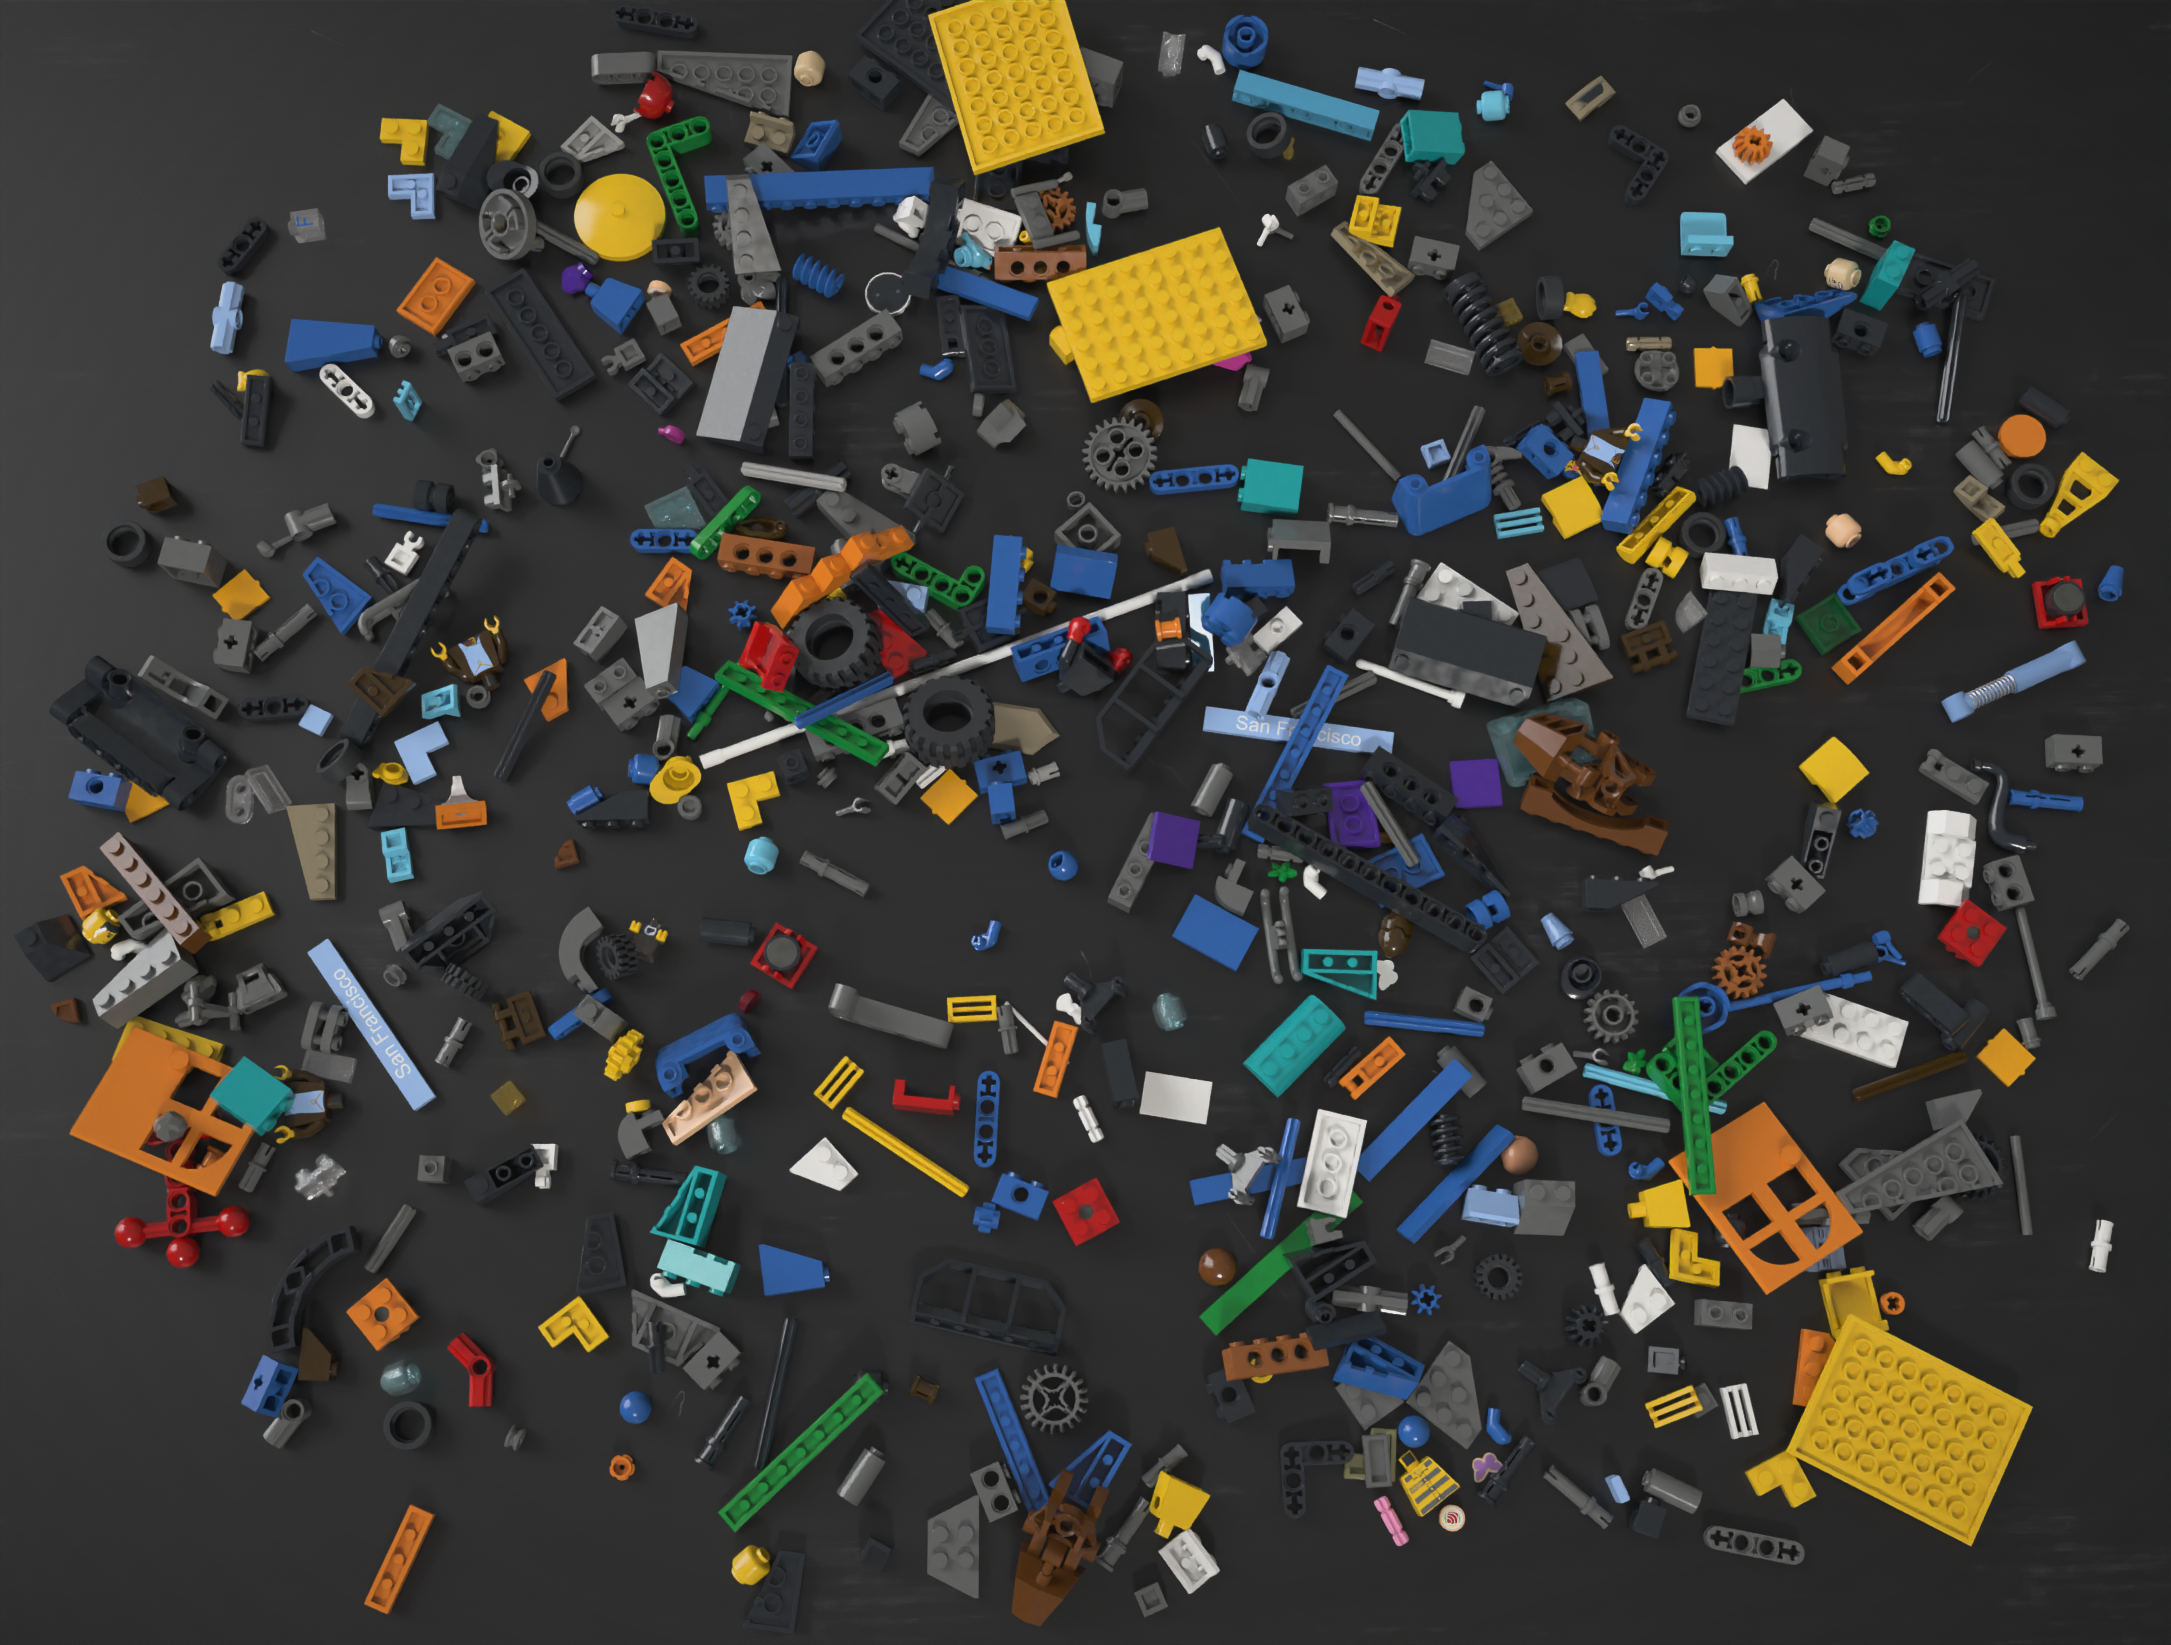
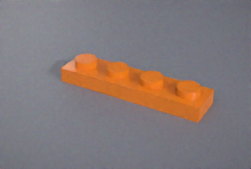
[680,301,766,366]
[364,1504,436,1614]

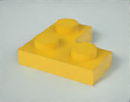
[380,118,429,166]
[727,771,780,831]
[1669,1228,1720,1288]
[538,1296,610,1352]
[1745,1450,1816,1508]

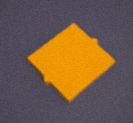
[1694,346,1734,390]
[212,569,270,620]
[920,769,978,825]
[125,780,169,824]
[1976,1028,2036,1087]

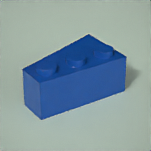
[1048,1430,1132,1509]

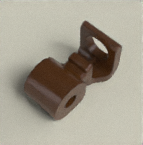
[1726,922,1777,959]

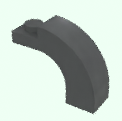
[138,655,229,719]
[559,907,606,995]

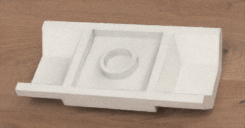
[1918,810,1977,909]

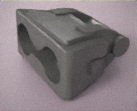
[236,962,288,1014]

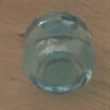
[1152,993,1187,1031]
[707,1115,741,1154]
[380,1360,421,1397]

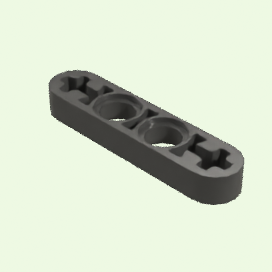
[1358,123,1404,197]
[1703,1525,1805,1565]

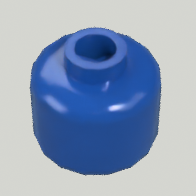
[628,754,664,786]

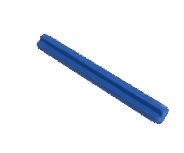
[373,503,489,533]
[794,671,894,729]
[1364,1011,1485,1037]
[1260,1118,1301,1239]

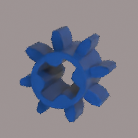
[728,600,758,630]
[1846,808,1879,839]
[973,1202,1001,1234]
[1410,1284,1442,1315]

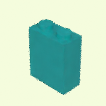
[1400,110,1465,165]
[1859,240,1916,311]
[1237,458,1304,518]
[210,1056,296,1136]

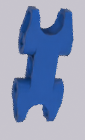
[1836,536,1954,606]

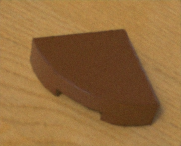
[555,838,580,869]
[50,998,82,1023]

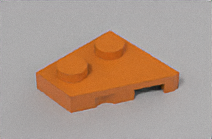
[645,557,692,611]
[524,658,569,722]
[60,865,128,920]

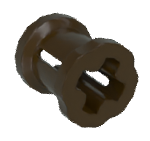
[1543,371,1572,397]
[908,1374,941,1406]

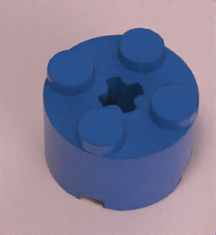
[1222,15,1268,71]
[1201,593,1258,648]
[1678,982,1730,1034]

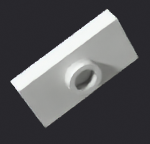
[1252,606,1302,655]

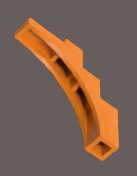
[771,525,914,630]

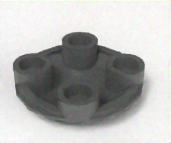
[1634,350,1680,392]

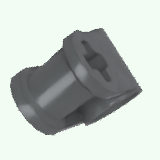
[881,463,921,499]
[346,763,375,811]

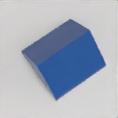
[790,120,842,172]

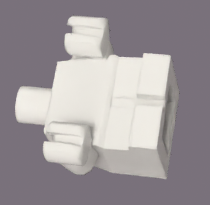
[893,196,929,238]

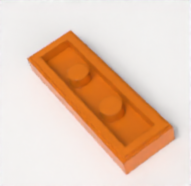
[1033,1020,1079,1098]

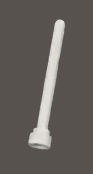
[1356,659,1466,709]

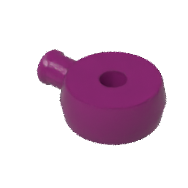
[658,425,685,444]

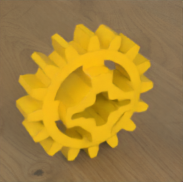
[604,1029,644,1081]

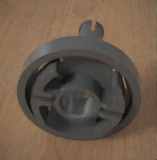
[479,189,544,260]

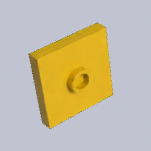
[488,110,531,163]

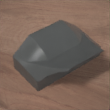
[977,399,1027,449]

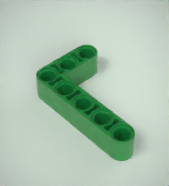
[647,116,713,238]
[1646,1031,1777,1112]

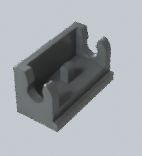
[573,606,628,664]
[1304,1217,1343,1247]

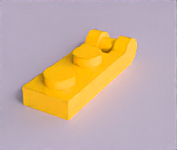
[200,891,275,941]

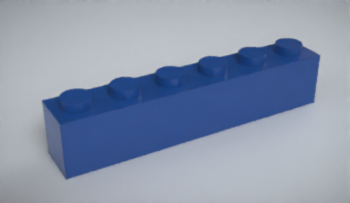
[1600,398,1676,534]

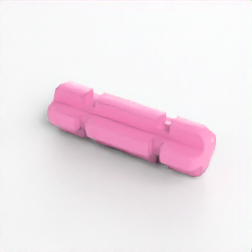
[1374,1496,1409,1546]

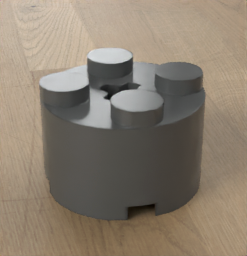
[893,401,942,456]

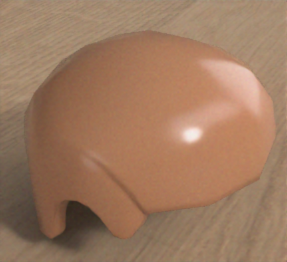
[1500,1136,1538,1176]

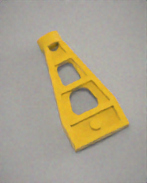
[2039,452,2119,538]

